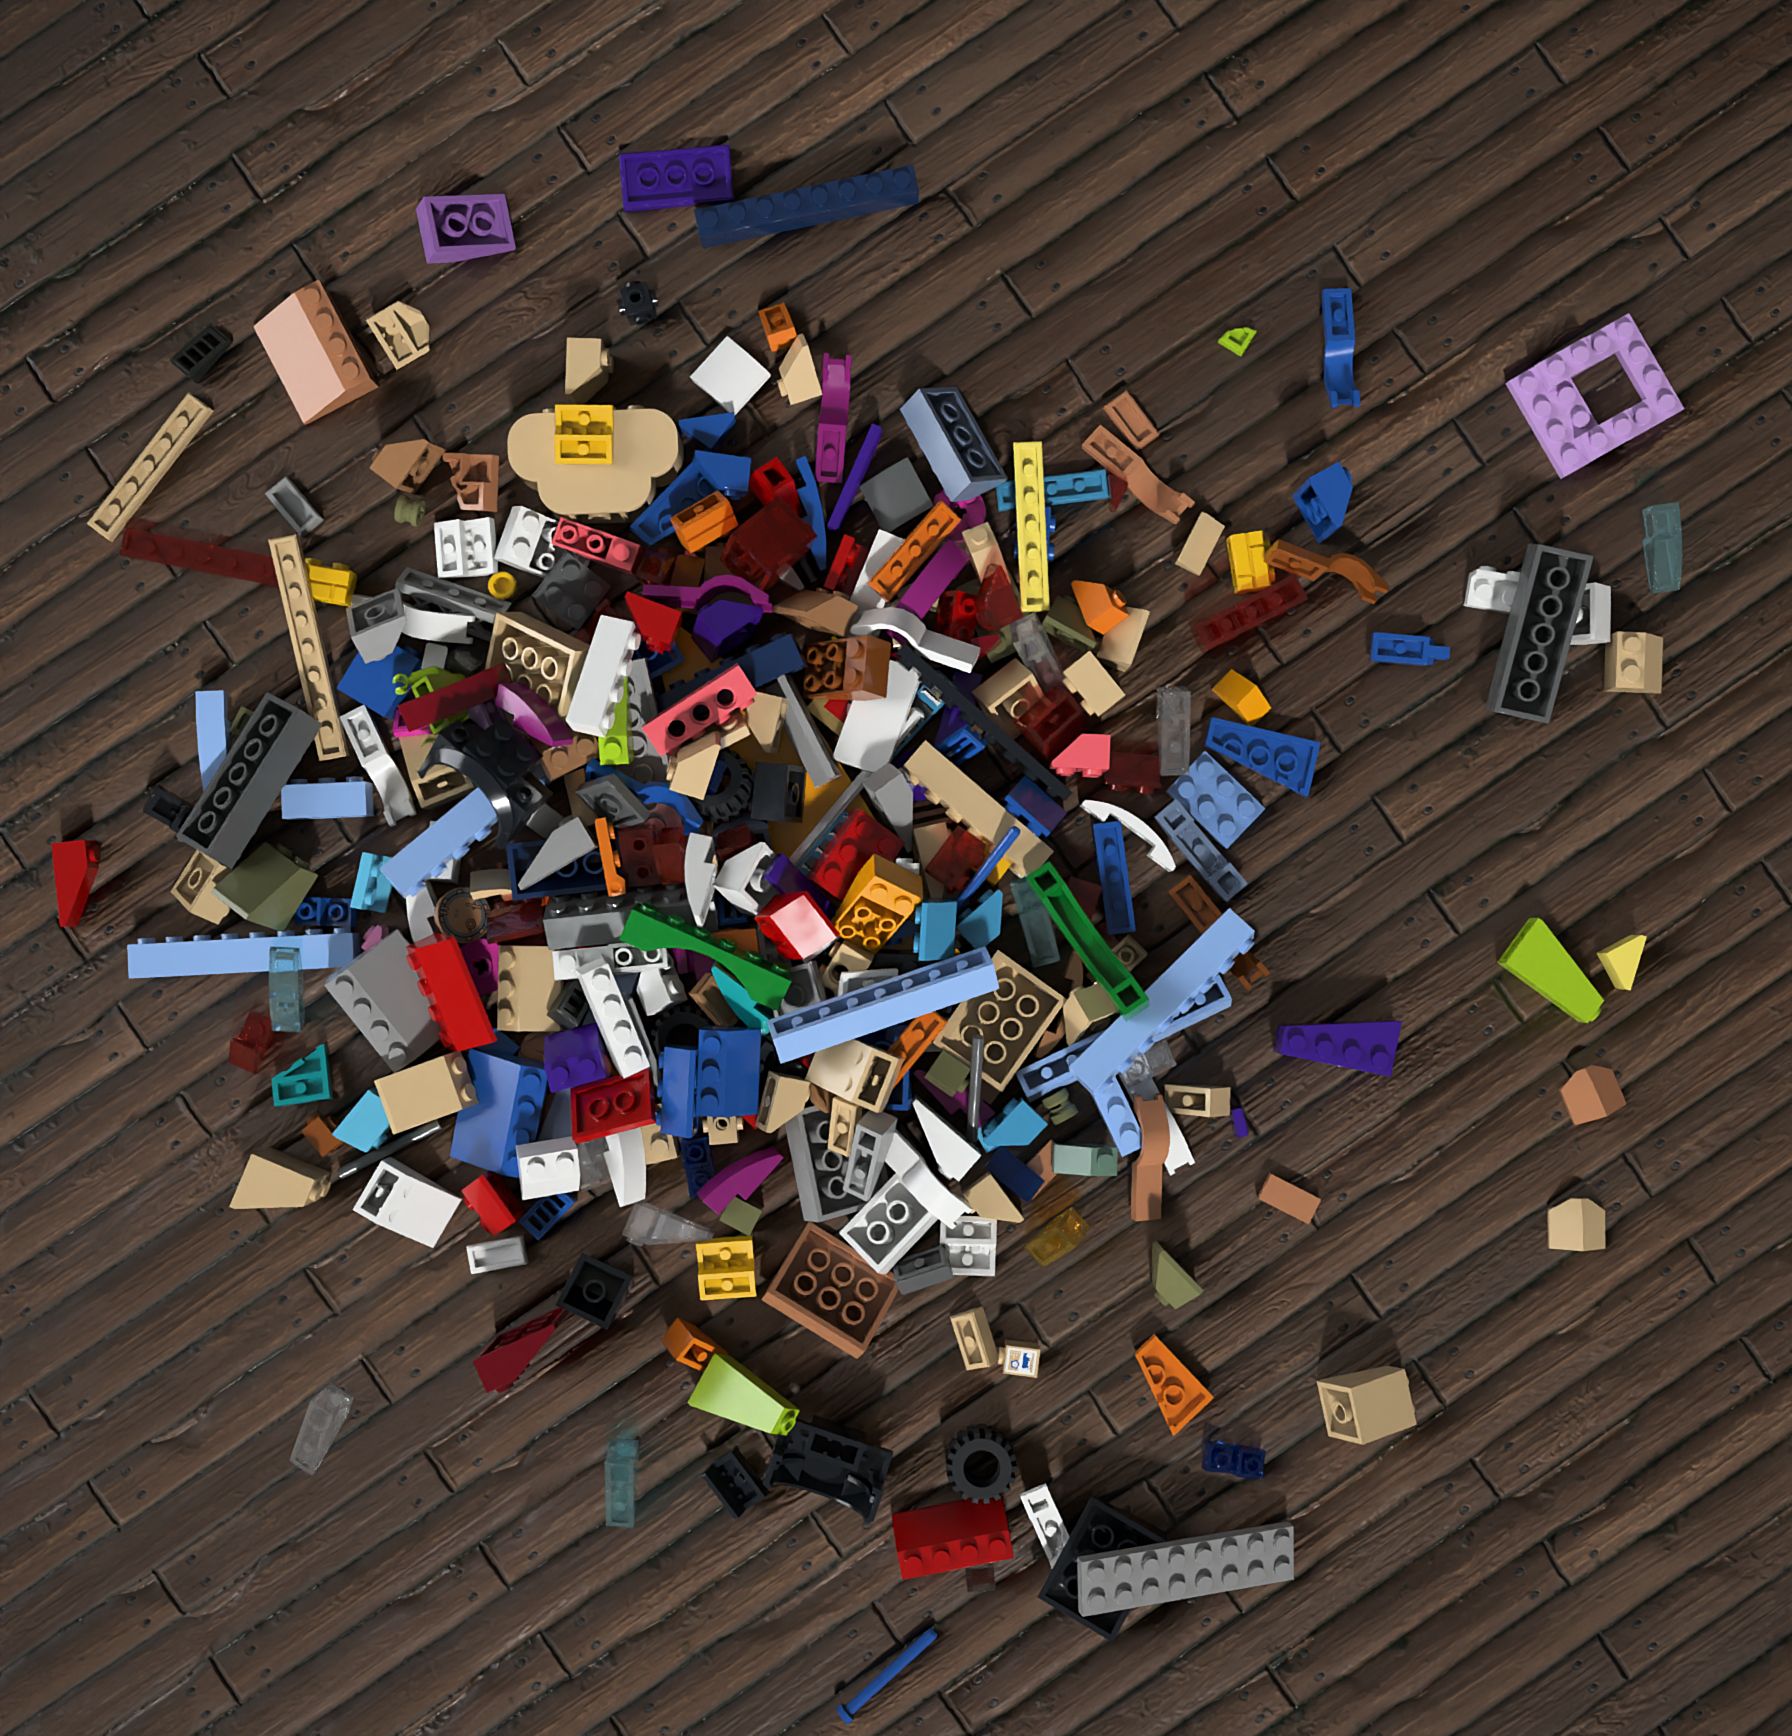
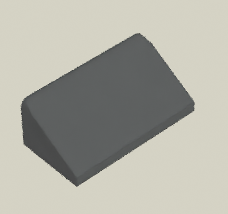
[893,1244,954,1295]

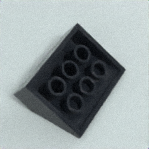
[1038,1495,1167,1642]

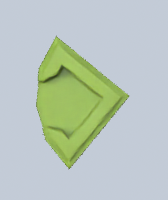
[1218,327,1257,357]

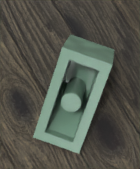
[1052,1143,1118,1176]

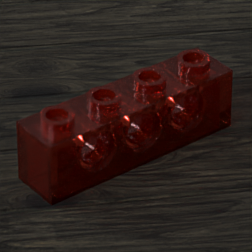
[1190,574,1308,654]

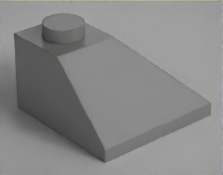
[346,588,407,664]

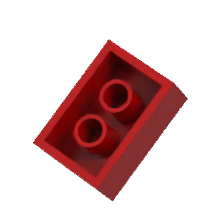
[806,809,906,904]

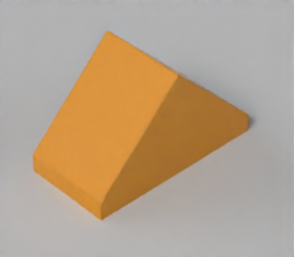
[1211,669,1271,727]

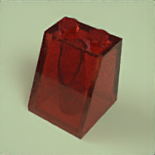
[719,496,818,592]

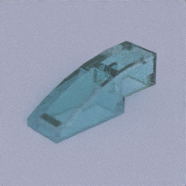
[1642,502,1682,594]
[1009,878,1061,968]
[269,947,305,1032]

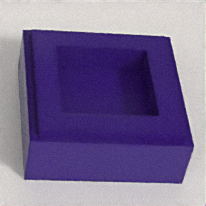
[1229,1105,1249,1138]

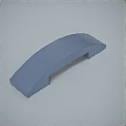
[1154,799,1248,902]

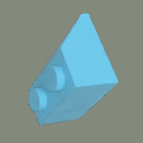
[332,1088,391,1152]

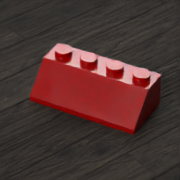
[406,933,497,1052]
[892,1493,1014,1580]

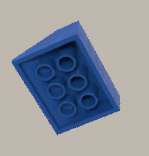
[450,1048,549,1178]

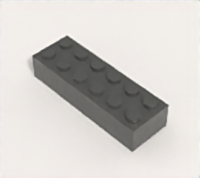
[1485,544,1594,724]
[176,692,322,869]
[543,878,720,950]

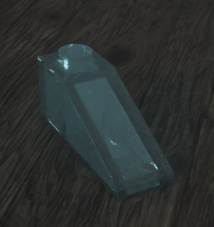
[605,1438,639,1528]

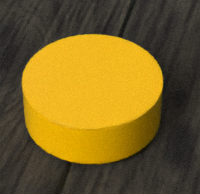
[488,572,518,601]

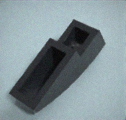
[143,784,195,833]

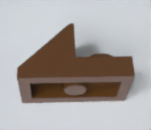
[670,554,705,615]

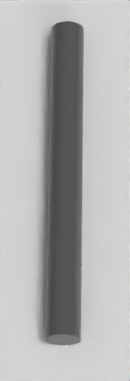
[966,1034,984,1142]
[337,1119,443,1179]

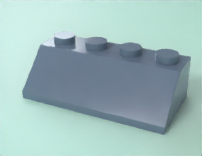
[900,387,1008,502]

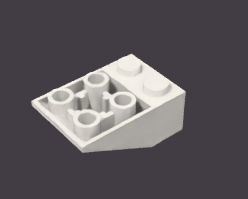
[493,506,590,578]
[353,1157,462,1248]

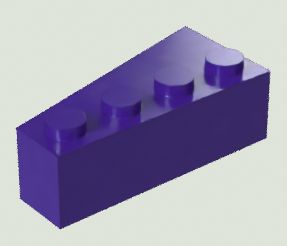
[1273,1020,1402,1077]

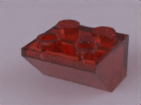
[1014,686,1089,764]

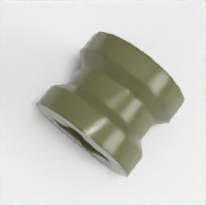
[395,495,426,527]

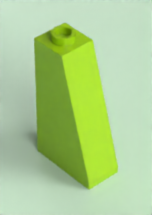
[1497,918,1604,1023]
[687,1353,800,1435]

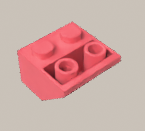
[1048,734,1111,778]

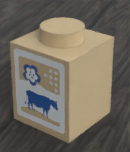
[998,1339,1040,1378]

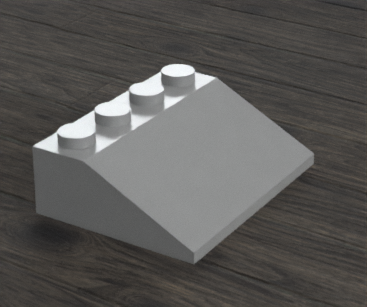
[324,928,441,1073]
[785,1103,888,1222]

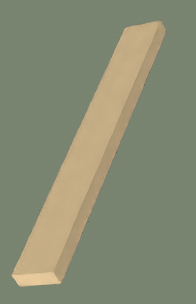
[268,534,349,761]

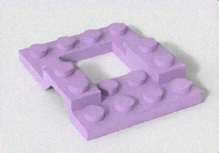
[1506,313,1684,479]

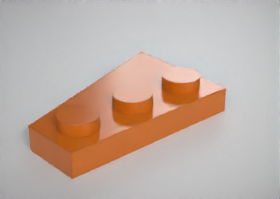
[1134,1334,1214,1437]

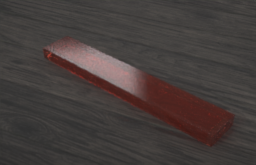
[120,528,279,587]

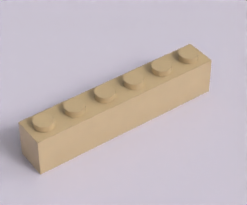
[902,740,1054,878]

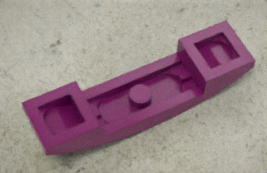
[882,539,971,644]

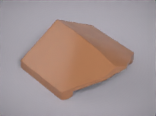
[1559,1065,1627,1125]

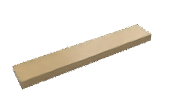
[87,392,213,542]

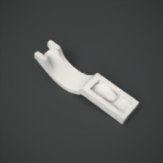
[351,594,475,644]
[850,607,980,673]
[340,705,416,827]
[1118,1053,1195,1176]
[885,1129,973,1229]

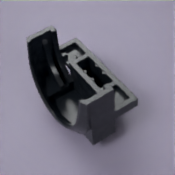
[418,717,554,848]
[763,1415,893,1523]

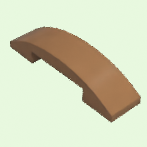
[1033,950,1083,1058]

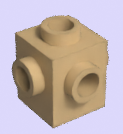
[703,1116,744,1145]

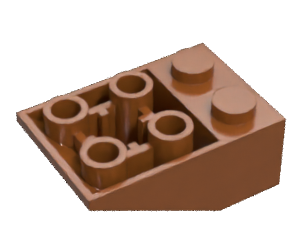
[802,635,891,701]

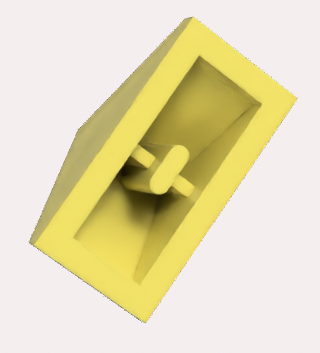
[1597,935,1647,990]

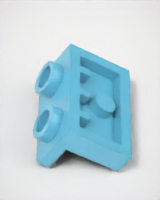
[350,852,393,913]

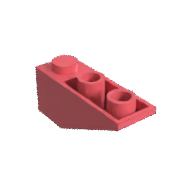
[551,517,644,577]

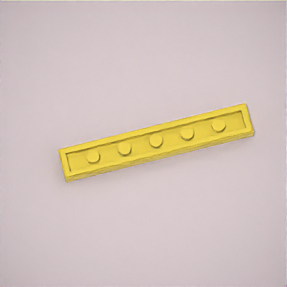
[1013,441,1050,613]

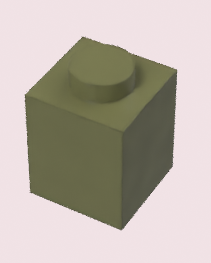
[924,1050,971,1097]
[719,1194,764,1236]

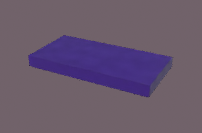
[619,144,734,212]

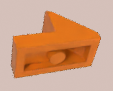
[758,303,797,352]

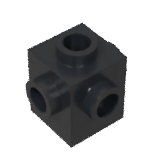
[617,281,659,326]

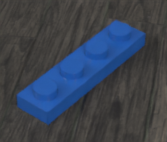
[1092,821,1136,935]

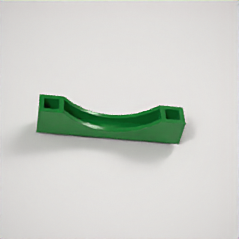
[1026,861,1150,1022]
[619,902,794,1011]

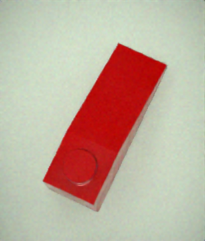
[51,839,101,927]

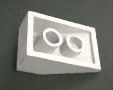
[912,1094,981,1181]

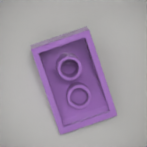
[416,194,516,264]

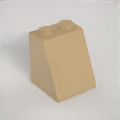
[374,1051,479,1135]
[229,1147,331,1209]
[1317,1366,1417,1445]

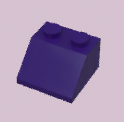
[691,600,763,664]
[544,1022,613,1093]

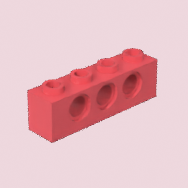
[641,663,757,756]

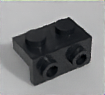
[702,1447,770,1520]

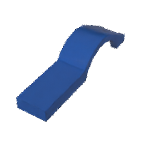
[1321,288,1361,408]
[585,758,703,837]

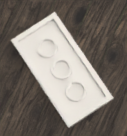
[832,660,920,773]

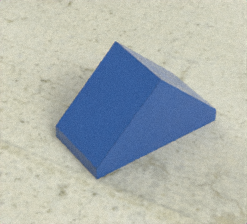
[678,412,737,453]

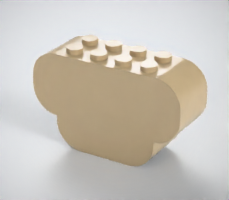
[508,405,684,525]

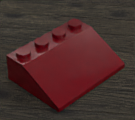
[473,1307,570,1393]

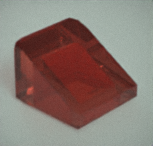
[1107,474,1129,513]

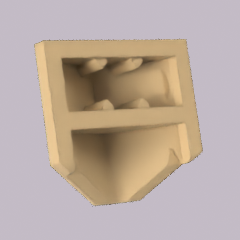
[366,301,429,370]
[1547,1198,1605,1251]

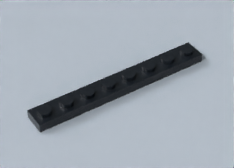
[894,644,1073,801]

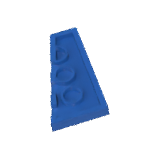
[630,448,724,548]
[1204,717,1321,797]

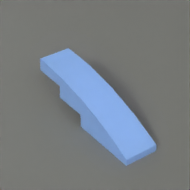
[196,690,231,792]

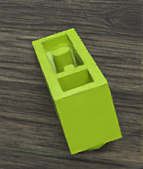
[598,676,635,765]

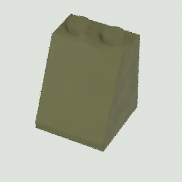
[210,842,318,932]

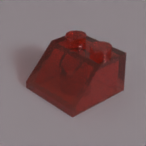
[487,898,547,944]

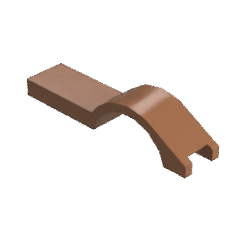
[1082,425,1195,524]
[1131,1093,1170,1221]

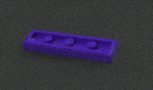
[827,423,882,534]

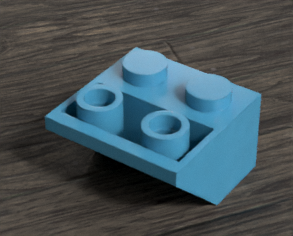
[955,889,1003,950]
[913,897,957,961]
[983,1097,1048,1146]

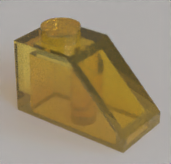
[1024,1207,1091,1268]

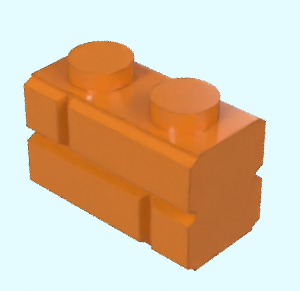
[670,490,739,553]

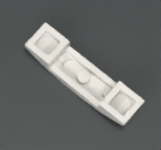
[1080,800,1176,872]
[1020,1483,1069,1568]

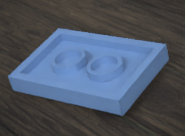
[1165,751,1266,849]

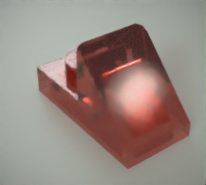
[652,826,689,885]
[229,1012,278,1074]

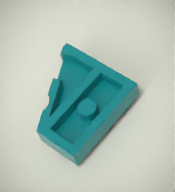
[272,1044,333,1107]

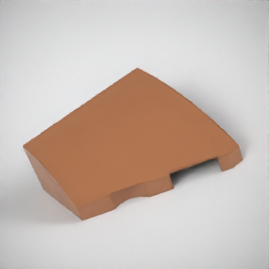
[443,453,499,512]

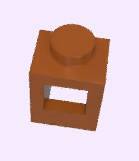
[301,1111,344,1157]

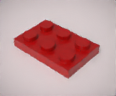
[570,1067,656,1144]

